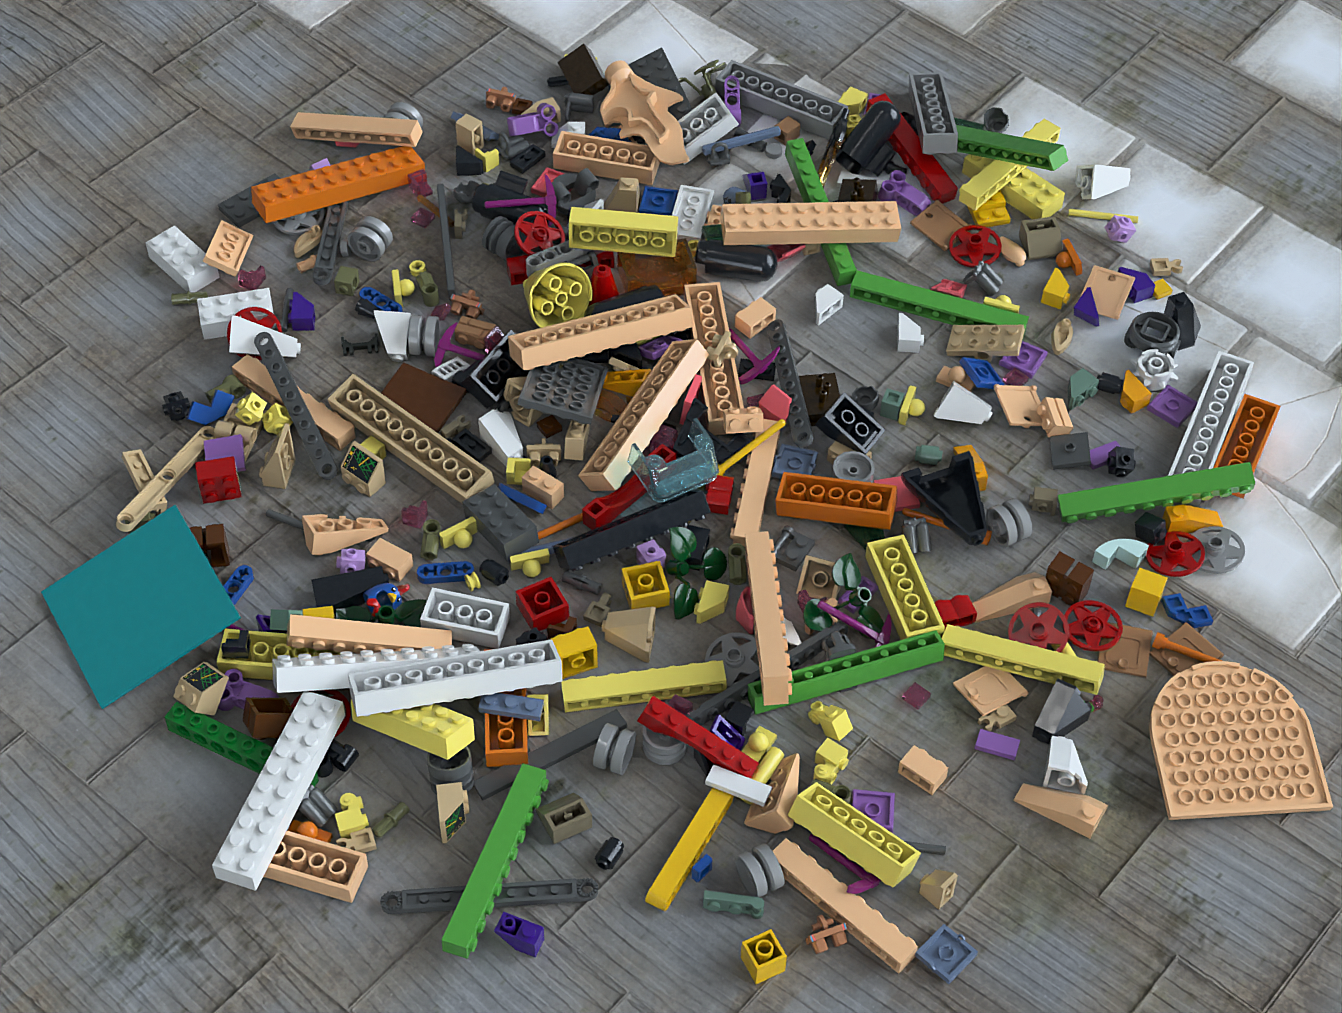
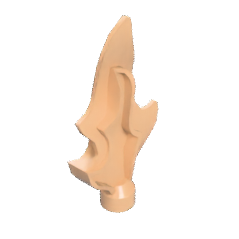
[600,60,689,165]

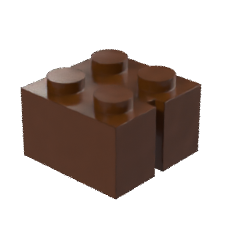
[190,524,230,568]
[1045,551,1094,605]
[243,697,294,740]

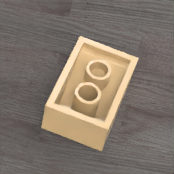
[259,423,296,489]

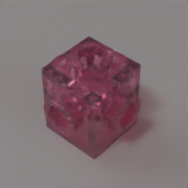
[650,424,678,452]

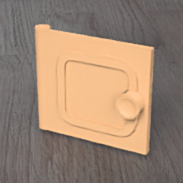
[1077,265,1135,320]
[994,384,1042,428]
[953,666,1029,716]

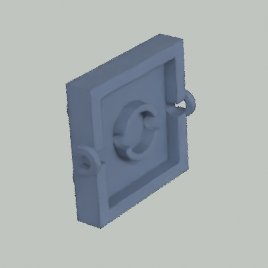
[772,444,818,479]
[915,924,978,984]

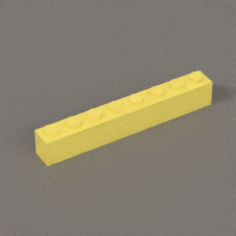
[959,118,1061,210]
[942,624,1105,695]
[561,660,727,713]

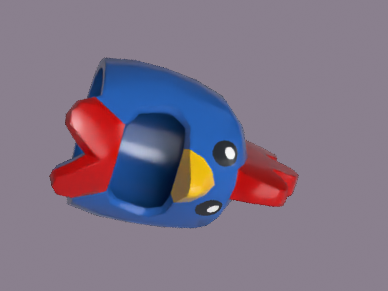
[363,583,410,617]

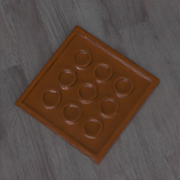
[381,362,467,433]

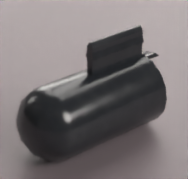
[835,101,901,177]
[472,170,548,225]
[695,238,777,282]
[584,285,664,317]

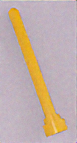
[708,419,786,476]

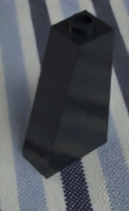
[311,566,389,616]

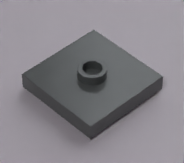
[1050,432,1091,470]

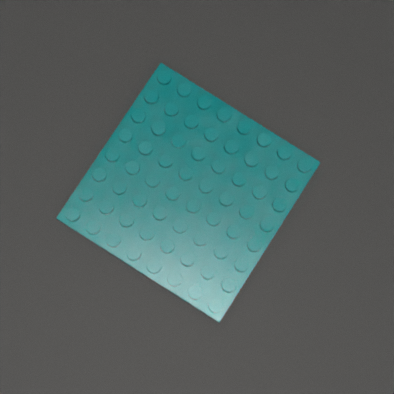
[41,505,241,709]

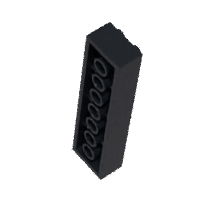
[552,490,711,572]

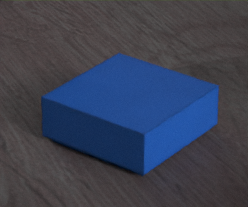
[692,854,712,882]

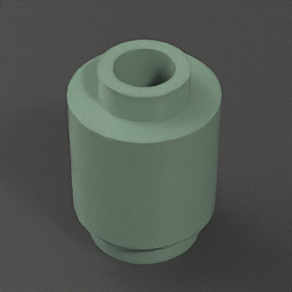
[915,445,943,465]

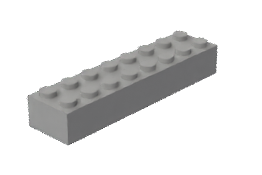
[715,60,848,139]
[909,72,958,155]

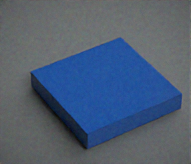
[639,186,678,216]
[959,357,1004,389]

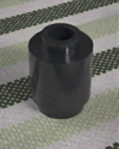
[1097,372,1124,394]
[479,559,509,586]
[595,837,624,870]

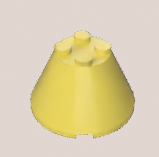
[523,263,592,328]

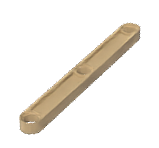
[116,426,215,532]

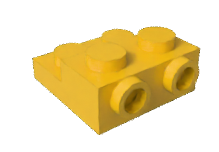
[967,190,1011,227]

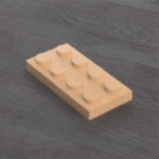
[203,220,254,277]

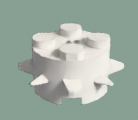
[1130,349,1178,391]

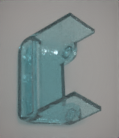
[627,418,719,502]

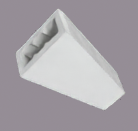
[229,315,301,358]

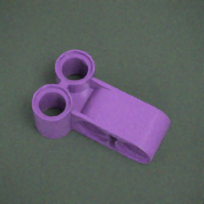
[724,76,741,127]
[507,103,558,136]
[878,170,931,216]
[218,669,279,711]

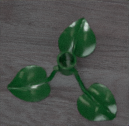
[666,527,727,620]
[803,553,884,639]
[336,599,427,627]

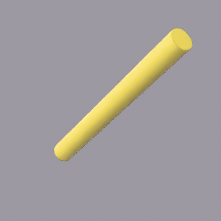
[1068,209,1138,223]

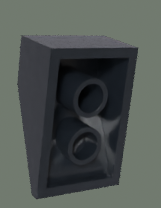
[815,392,885,455]

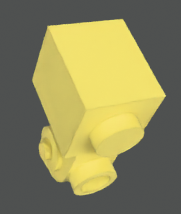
[808,701,853,741]
[813,738,849,785]
[335,793,369,839]

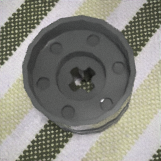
[482,216,527,261]
[427,746,474,795]

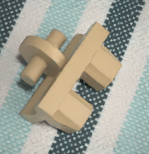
[706,331,738,367]
[527,438,561,467]

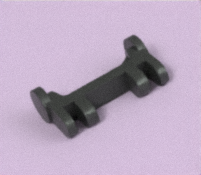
[341,333,379,356]

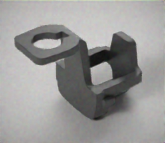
[822,631,858,692]

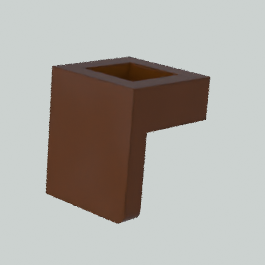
[547,616,577,639]

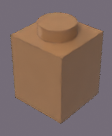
[774,116,800,146]

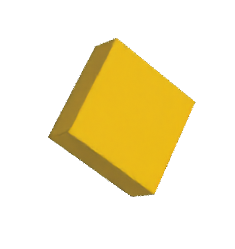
[1153,278,1173,300]

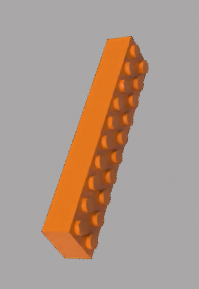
[251,146,425,223]

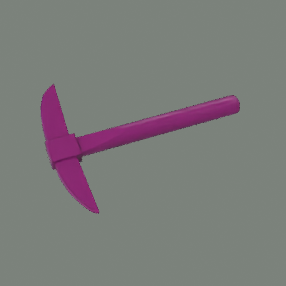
[484,174,557,226]
[434,322,485,368]
[729,329,780,384]
[817,600,892,648]
[808,834,881,894]

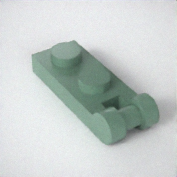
[703,890,764,919]

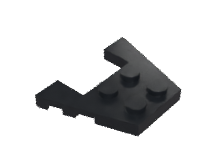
[673,398,752,473]

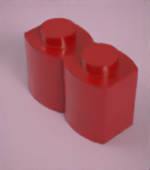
[705,474,734,515]
[934,595,977,631]

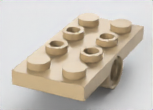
[946,325,1025,362]
[204,403,267,462]

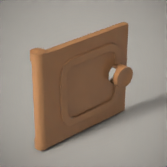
[910,200,972,251]
[1098,622,1153,678]
[1149,622,1224,676]

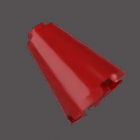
[588,265,619,306]

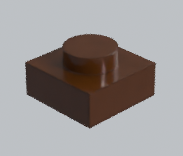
[512,98,533,115]
[536,415,562,439]

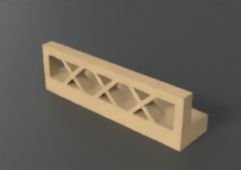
[122,449,167,516]

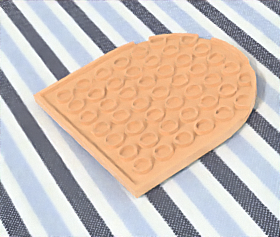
[1149,661,1333,820]

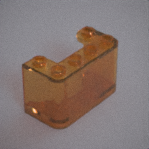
[617,238,697,297]

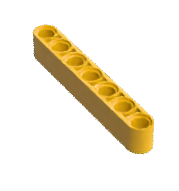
[645,788,734,912]

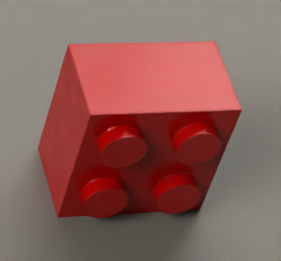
[195,456,242,504]
[515,576,569,631]

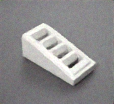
[431,356,470,383]

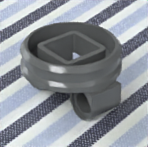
[552,168,599,216]
[1124,312,1181,358]

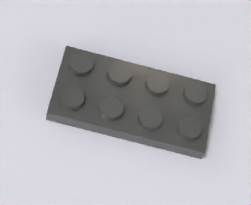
[218,173,281,228]

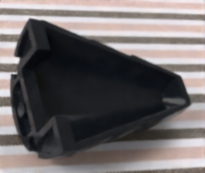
[901,451,987,546]

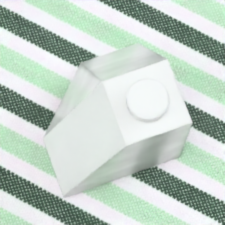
[1075,164,1130,200]
[374,310,412,362]
[934,381,993,424]
[478,409,523,467]
[1042,736,1087,795]

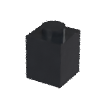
[1135,512,1167,545]

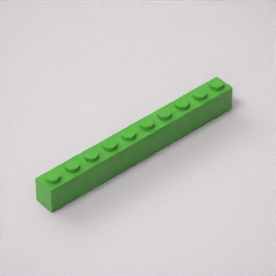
[956,125,1069,171]
[785,138,857,286]
[850,270,1029,340]
[1057,462,1255,523]
[748,630,945,715]
[441,763,549,959]

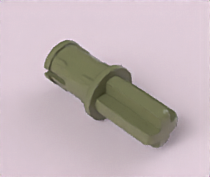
[171,291,208,305]
[372,802,410,838]

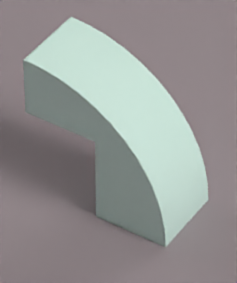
[1092,539,1149,570]

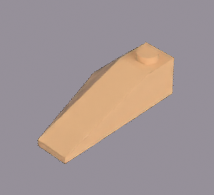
[302,514,389,556]
[972,572,1052,623]
[744,753,800,834]
[1014,783,1108,839]

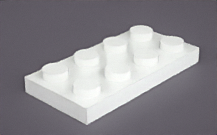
[672,185,714,241]

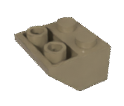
[1019,216,1063,260]
[536,792,592,844]

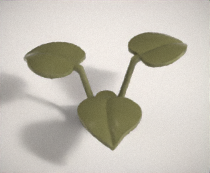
[678,59,727,99]

